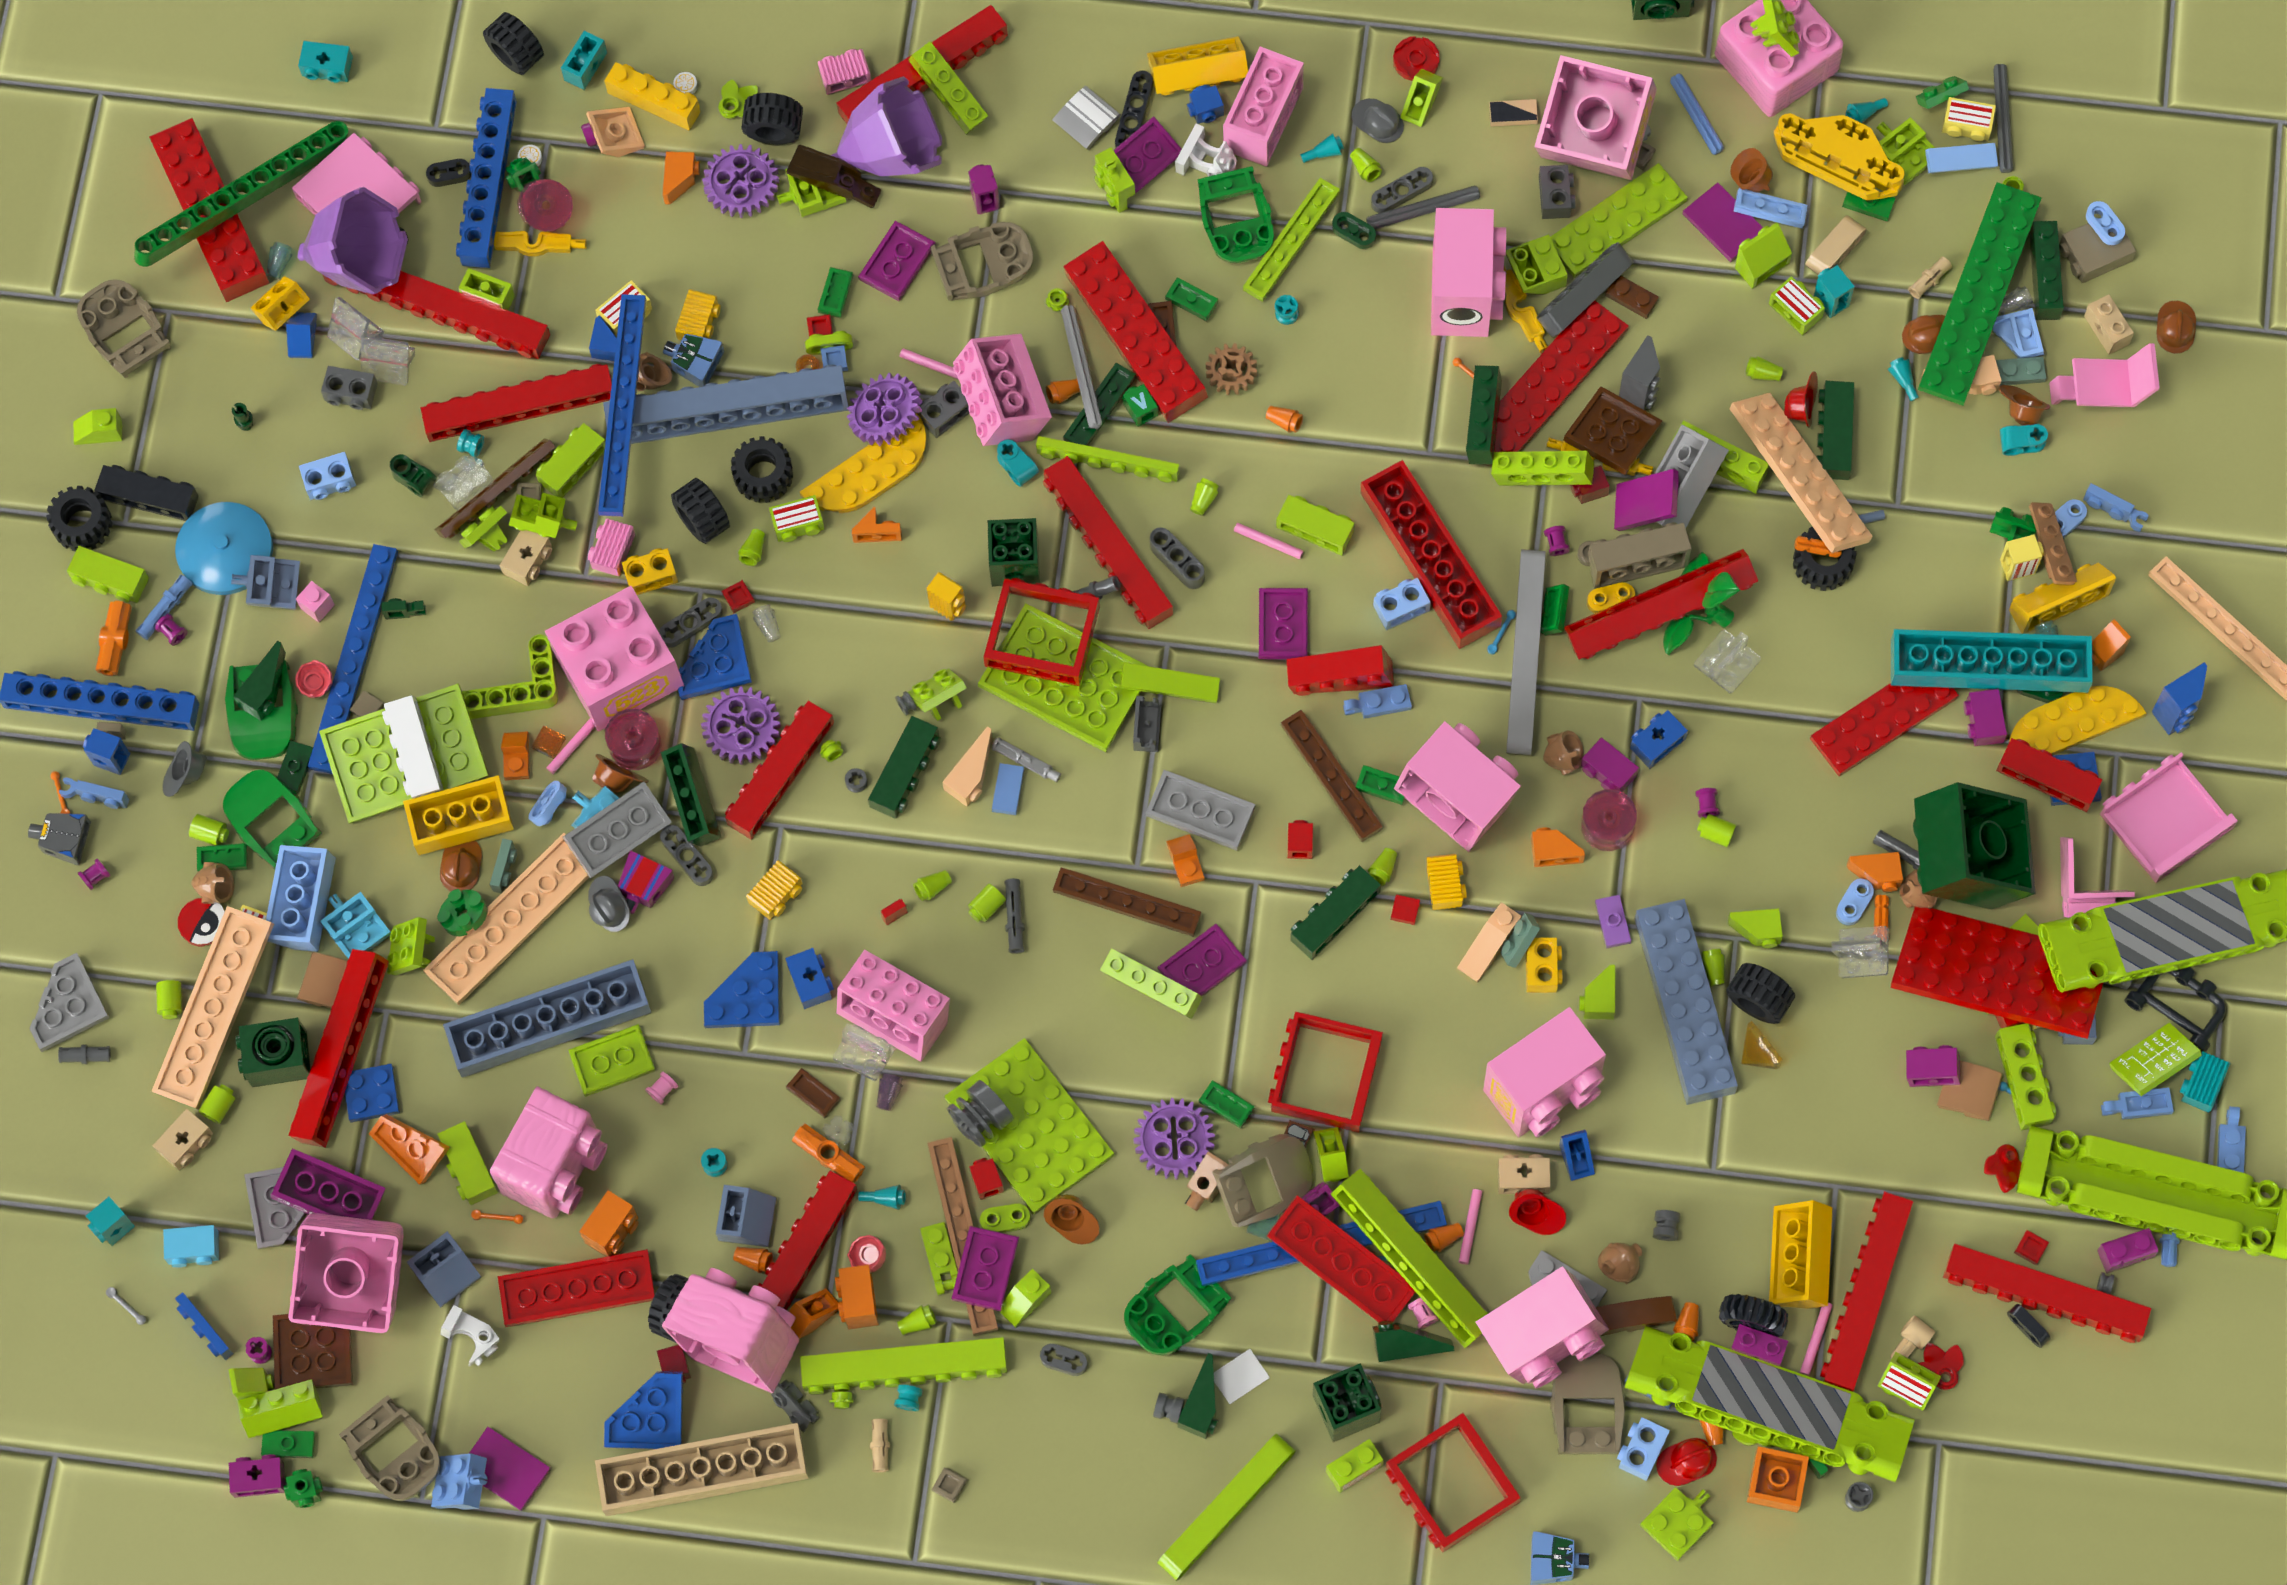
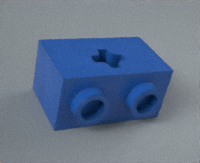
[1630,710,1688,769]
[83,728,130,775]
[785,948,834,1009]

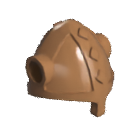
[637,352,672,391]
[1543,730,1583,775]
[191,862,234,904]
[1899,869,1938,909]
[1597,1242,1642,1285]

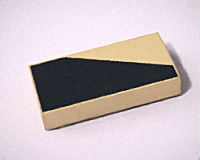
[1489,99,1538,127]

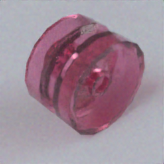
[517,179,573,231]
[605,709,662,770]
[1581,789,1637,851]

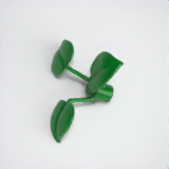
[1663,552,1740,656]

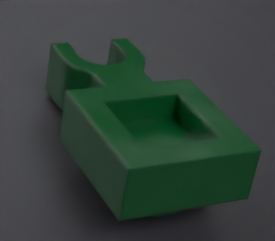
[381,598,426,620]

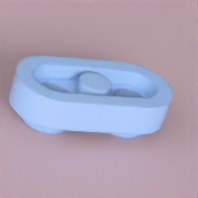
[2086,201,2125,245]
[2055,499,2087,539]
[529,781,567,826]
[1836,879,1874,926]

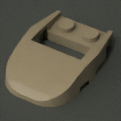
[931,222,1033,301]
[77,279,171,378]
[1212,1134,1313,1227]
[1550,1353,1625,1455]
[339,1395,440,1501]

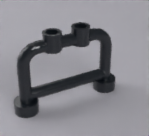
[2124,967,2226,1052]

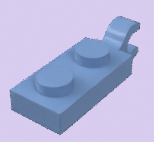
[2083,483,2149,532]
[1343,684,1412,719]
[59,778,130,809]
[2101,1088,2174,1120]
[2217,1106,2246,1173]

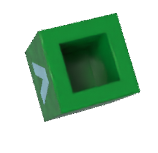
[1123,384,1158,427]

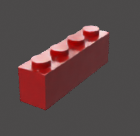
[1996,738,2103,812]

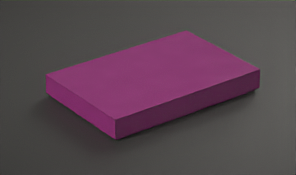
[1114,116,1182,197]
[1682,182,1763,263]
[858,221,936,301]
[1614,469,1679,531]
[1259,588,1308,659]
[1157,923,1247,996]
[951,1226,1019,1311]
[469,1426,551,1512]

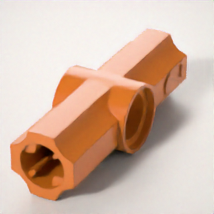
[96,601,132,676]
[792,1124,865,1183]

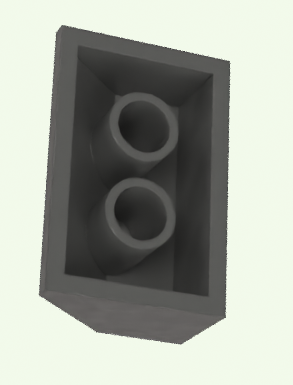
[1619,335,1661,411]

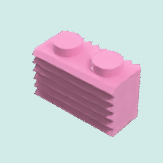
[818,49,871,95]
[588,519,635,577]

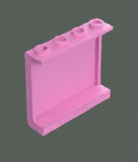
[292,133,421,216]
[2100,752,2238,883]

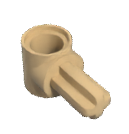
[1890,1315,1935,1359]

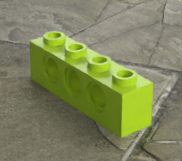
[909,41,988,134]
[1672,420,1769,494]
[1491,451,1594,486]
[1100,948,1203,1019]
[1995,1023,2056,1131]

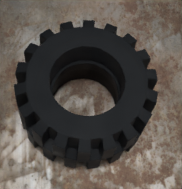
[483,12,544,75]
[741,93,803,145]
[731,436,793,503]
[671,478,730,544]
[46,485,113,552]
[1793,526,1857,591]
[1726,963,1796,1024]
[648,1274,688,1343]

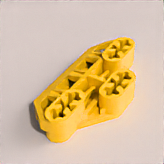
[1774,113,1905,200]

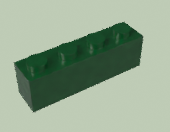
[2029,221,2064,320]
[1466,365,1502,464]
[1817,380,1854,480]
[868,716,941,819]
[660,743,722,847]
[1290,865,1381,960]

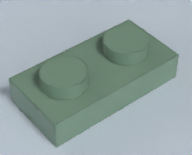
[1996,357,2046,386]
[490,839,517,893]
[1500,913,1540,968]

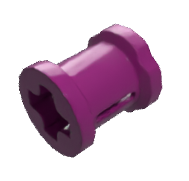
[1544,526,1570,556]
[155,614,187,646]
[1695,788,1720,818]
[78,858,111,890]
[246,1337,272,1364]

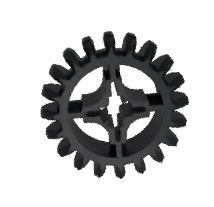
[1719,1294,1788,1337]

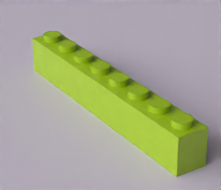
[1331,1169,1488,1348]
[800,1337,1007,1395]

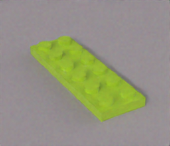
[1550,163,1688,278]

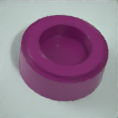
[581,122,597,147]

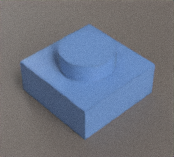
[821,345,848,371]

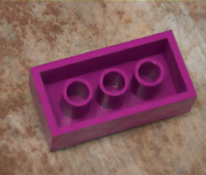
[271,1148,386,1220]

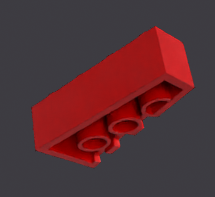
[1286,645,1394,696]

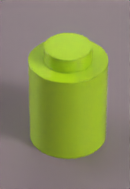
[189,814,229,845]
[1697,814,1736,847]
[968,884,1006,922]
[156,980,182,1019]
[198,1084,236,1124]

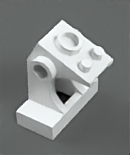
[1175,123,1238,176]
[440,1305,499,1366]

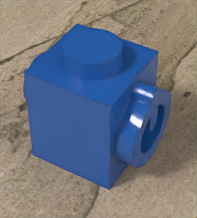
[1187,85,1224,124]

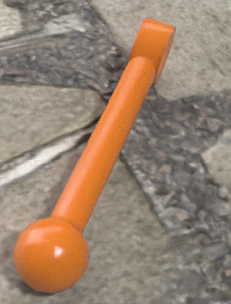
[1453,358,1474,379]
[51,771,71,814]
[471,1209,523,1224]

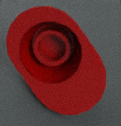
[1784,371,1818,428]
[1509,1188,1566,1235]
[1656,1438,1717,1486]

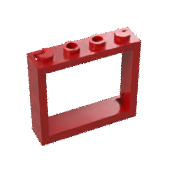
[983,578,1100,686]
[1268,1011,1383,1133]
[1385,1413,1521,1553]

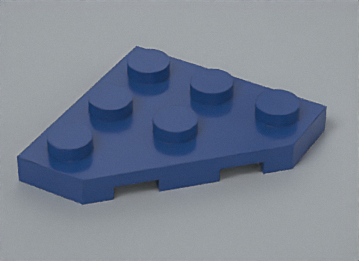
[678,614,752,700]
[704,951,780,1029]
[604,1371,683,1449]

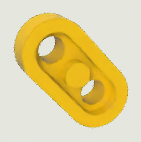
[1587,582,1635,613]

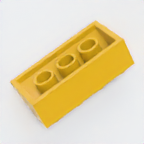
[1147,36,1248,95]
[2009,562,2116,634]
[1769,1200,1833,1309]

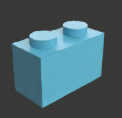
[163,1225,219,1268]

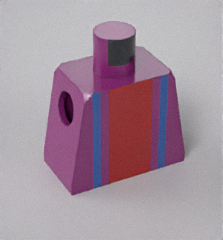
[618,851,675,914]

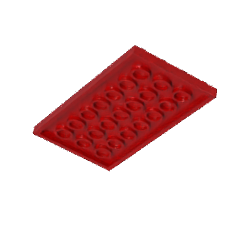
[1890,907,2103,1039]

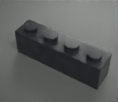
[94,465,199,521]

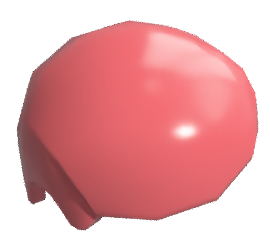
[295,660,333,698]
[847,1235,886,1273]

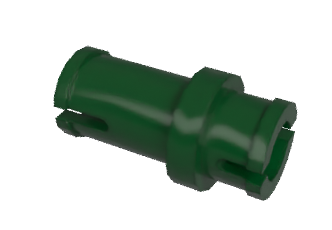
[232,403,253,431]

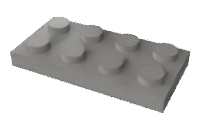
[1145,770,1255,851]
[562,782,671,878]

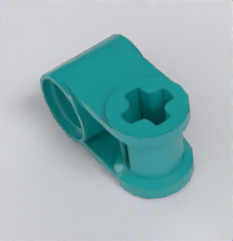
[2000,424,2048,456]
[997,439,1039,487]

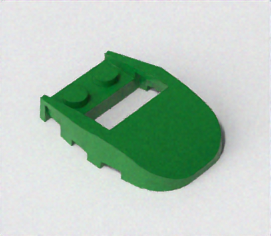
[1197,166,1274,263]
[225,660,298,760]
[223,770,322,870]
[1124,1254,1231,1356]

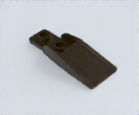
[786,145,881,208]

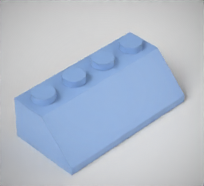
[266,845,336,952]

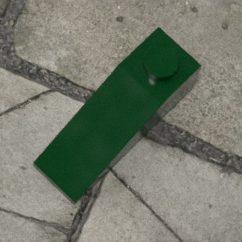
[233,640,286,721]
[1372,1321,1455,1362]
[1177,1353,1219,1439]

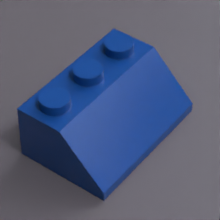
[2152,662,2207,735]

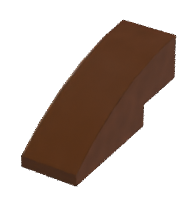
[1596,1296,1677,1336]

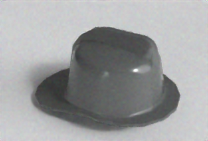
[1351,98,1404,143]
[163,741,207,797]
[588,876,630,932]

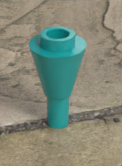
[1846,98,1888,123]
[1300,133,1344,163]
[1887,357,1919,401]
[858,1185,906,1210]

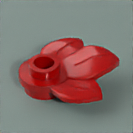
[1984,1144,2022,1193]
[1918,1343,1964,1390]

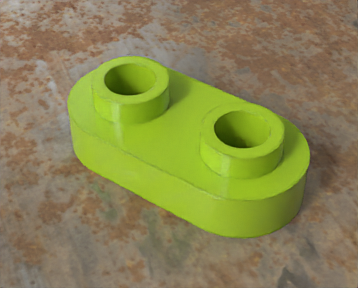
[805,331,853,355]
[980,1203,1030,1233]

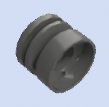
[947,1080,1014,1147]

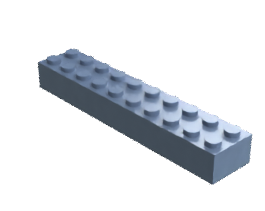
[603,365,848,444]

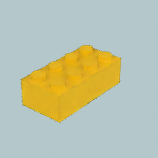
[403,775,514,855]

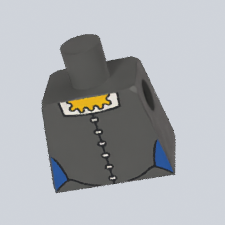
[28,813,91,865]

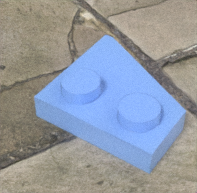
[1992,308,2044,358]

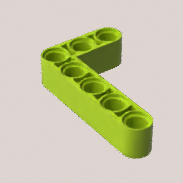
[462,634,558,719]

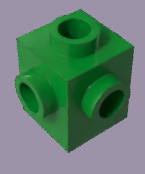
[505,157,542,195]
[284,1469,323,1508]

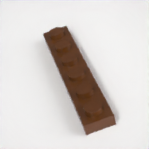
[434,439,555,538]
[1281,710,1383,842]
[1053,867,1201,937]

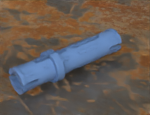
[135,574,193,640]

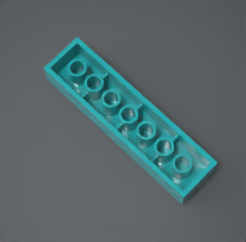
[1891,629,2093,693]

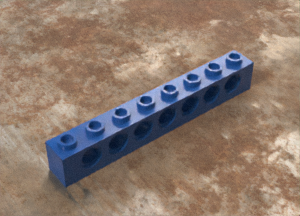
[456,88,517,268]
[0,671,200,731]

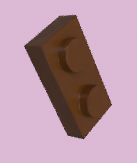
[1605,275,1659,319]
[1148,301,1177,347]

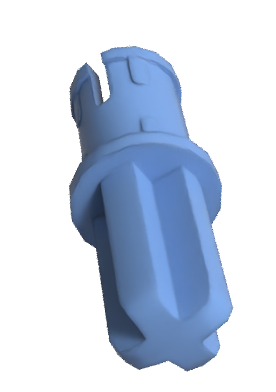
[2159,1227,2180,1267]

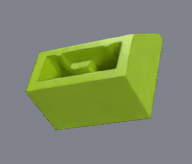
[1735,222,1792,289]
[1506,234,1568,294]

